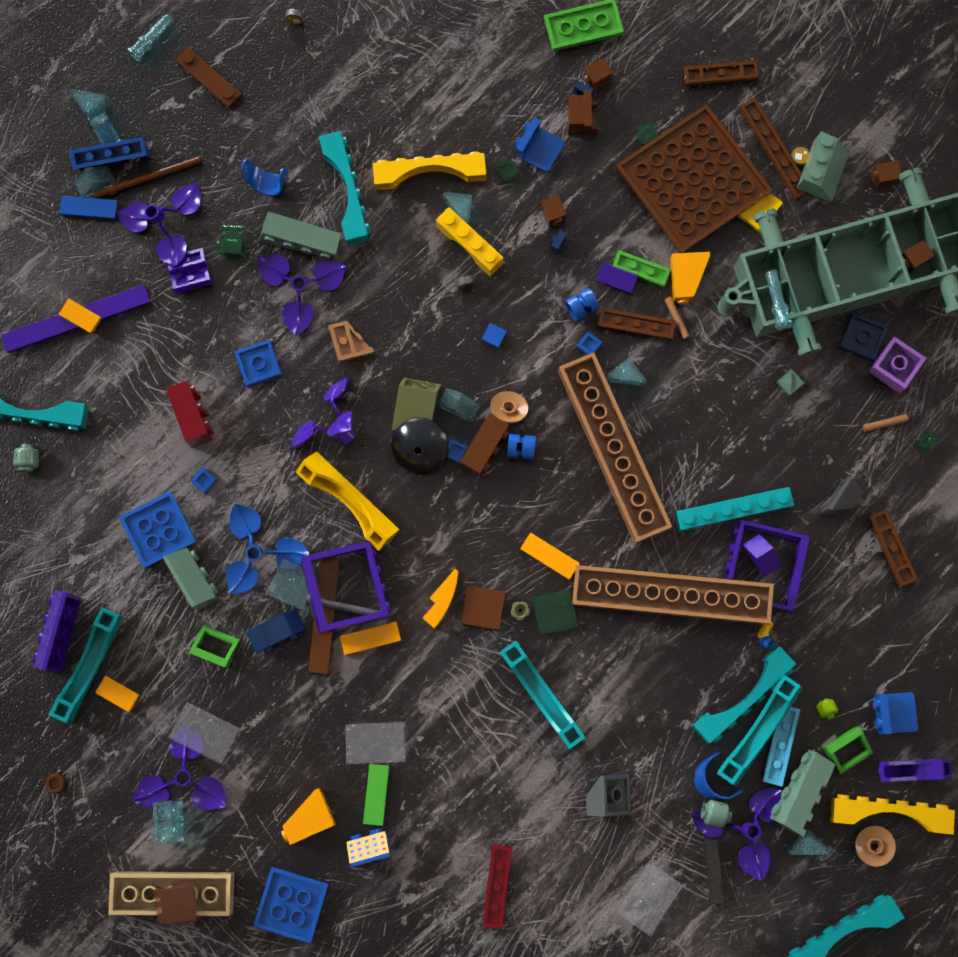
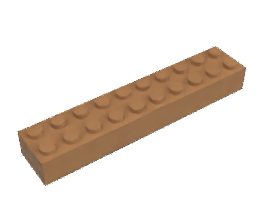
[558,352,672,545]
[572,565,774,625]

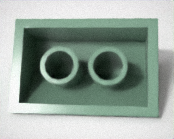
[797,132,849,202]
[163,547,219,611]

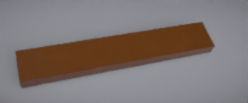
[738,98,809,201]
[308,557,340,674]

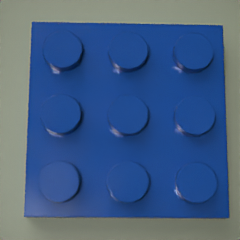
[119,491,197,569]
[253,867,329,944]

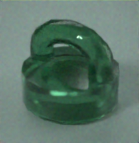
[917,432,938,452]

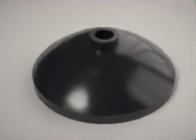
[391,418,449,474]

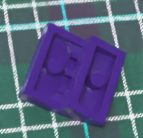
[168,248,212,294]

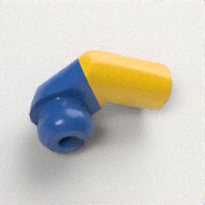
[757,622,774,649]

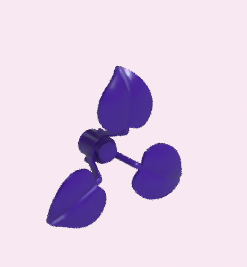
[117,183,201,266]
[258,254,346,335]
[291,377,355,450]
[133,724,226,810]
[692,788,782,880]

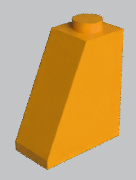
[670,252,710,305]
[281,788,336,845]

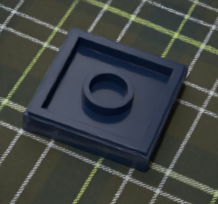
[839,313,888,362]

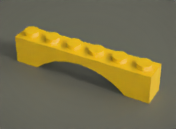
[373,152,486,190]
[296,451,399,551]
[829,794,955,835]

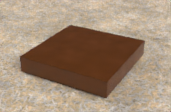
[461,585,505,630]

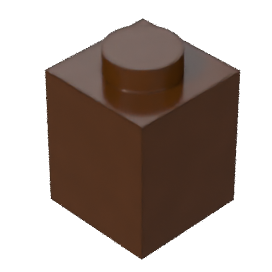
[583,58,613,90]
[871,160,901,188]
[540,194,567,227]
[902,240,934,273]

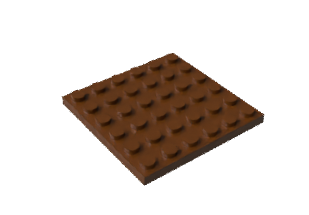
[616,104,773,253]

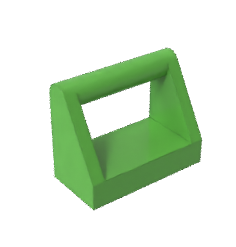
[189,625,240,668]
[823,727,874,775]

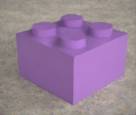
[868,336,926,393]

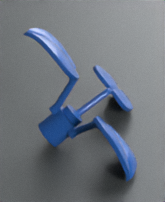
[226,504,309,594]

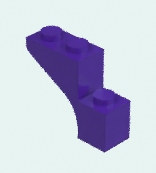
[878,758,952,782]

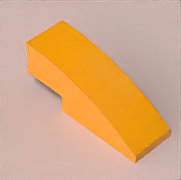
[423,569,459,629]

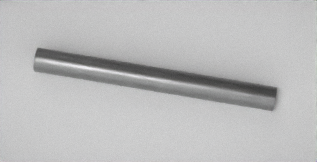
[306,595,380,615]

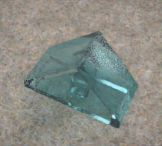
[70,89,111,120]
[88,110,121,144]
[74,166,116,198]
[443,192,472,226]
[606,358,646,387]
[437,388,479,423]
[787,829,831,855]

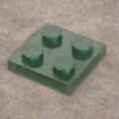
[532,589,578,636]

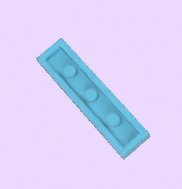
[762,707,800,787]

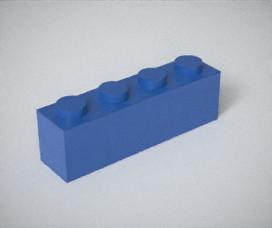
[69,137,150,169]

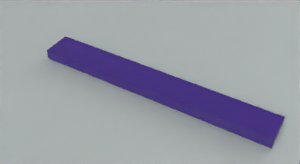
[1,285,151,354]

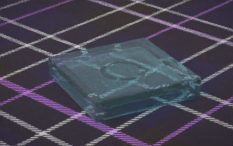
[267,559,319,610]

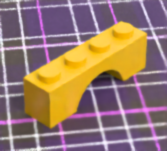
[436,207,503,276]

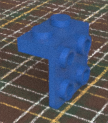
[514,117,565,172]
[873,692,918,734]

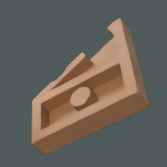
[328,321,374,363]

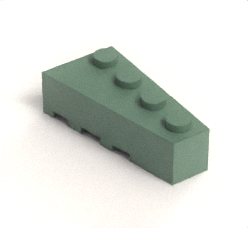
[259,212,341,260]
[770,750,836,837]

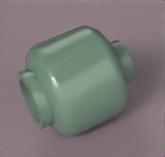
[13,444,39,472]
[701,800,732,828]

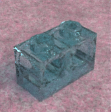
[153,801,184,843]

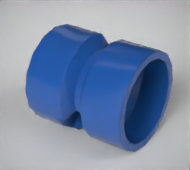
[565,288,600,322]
[507,433,536,461]

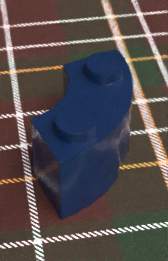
[246,609,306,654]

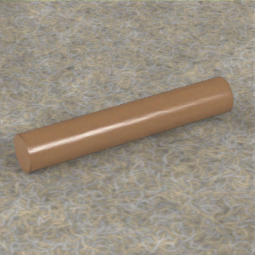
[665,297,690,339]
[863,414,908,432]

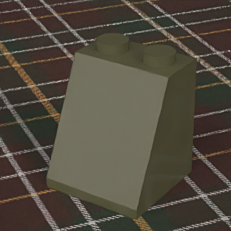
[392,378,441,430]

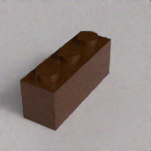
[460,413,510,476]

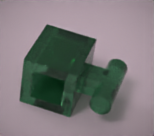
[216,225,245,259]

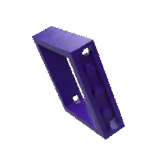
[724,520,810,613]
[301,541,391,635]

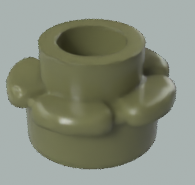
[511,601,530,620]

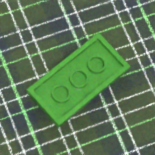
[544,0,624,52]

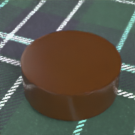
[45,773,66,793]

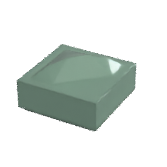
[776,369,804,396]

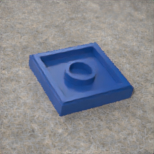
[234,339,282,388]

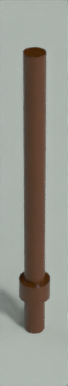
[93,156,201,199]

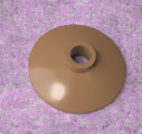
[490,391,528,423]
[855,826,896,867]

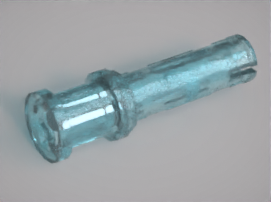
[127,13,174,62]
[765,270,793,330]

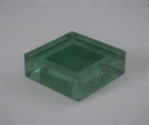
[635,122,658,146]
[495,158,520,184]

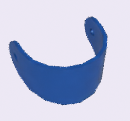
[242,158,288,196]
[694,751,743,801]

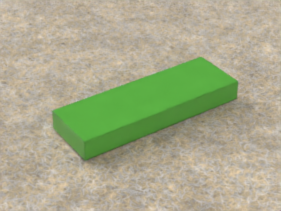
[613,250,671,288]
[363,764,389,826]

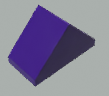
[743,534,781,577]

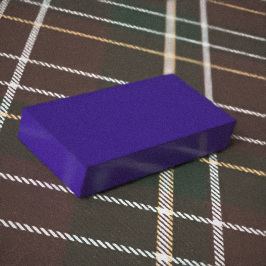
[597,262,638,293]

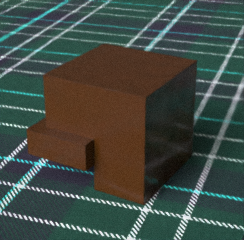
[567,90,598,135]
[154,880,197,925]

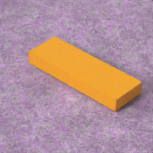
[520,533,579,580]
[340,622,401,655]

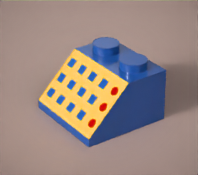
[347,828,392,867]

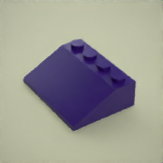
[33,591,82,673]

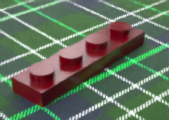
[482,845,512,929]

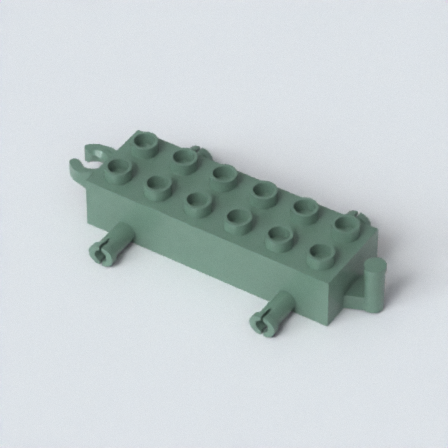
[717,167,958,357]

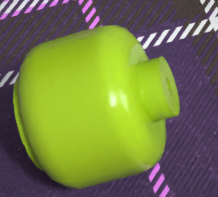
[817,699,838,720]

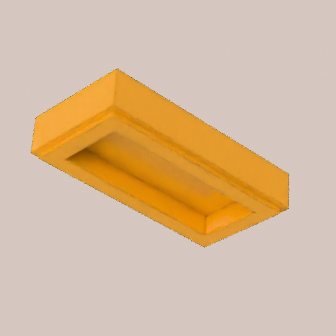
[59,298,102,334]
[95,676,140,712]

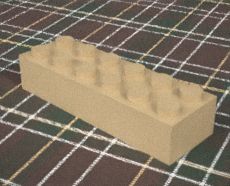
[108,872,234,916]

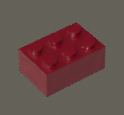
[166,380,215,448]

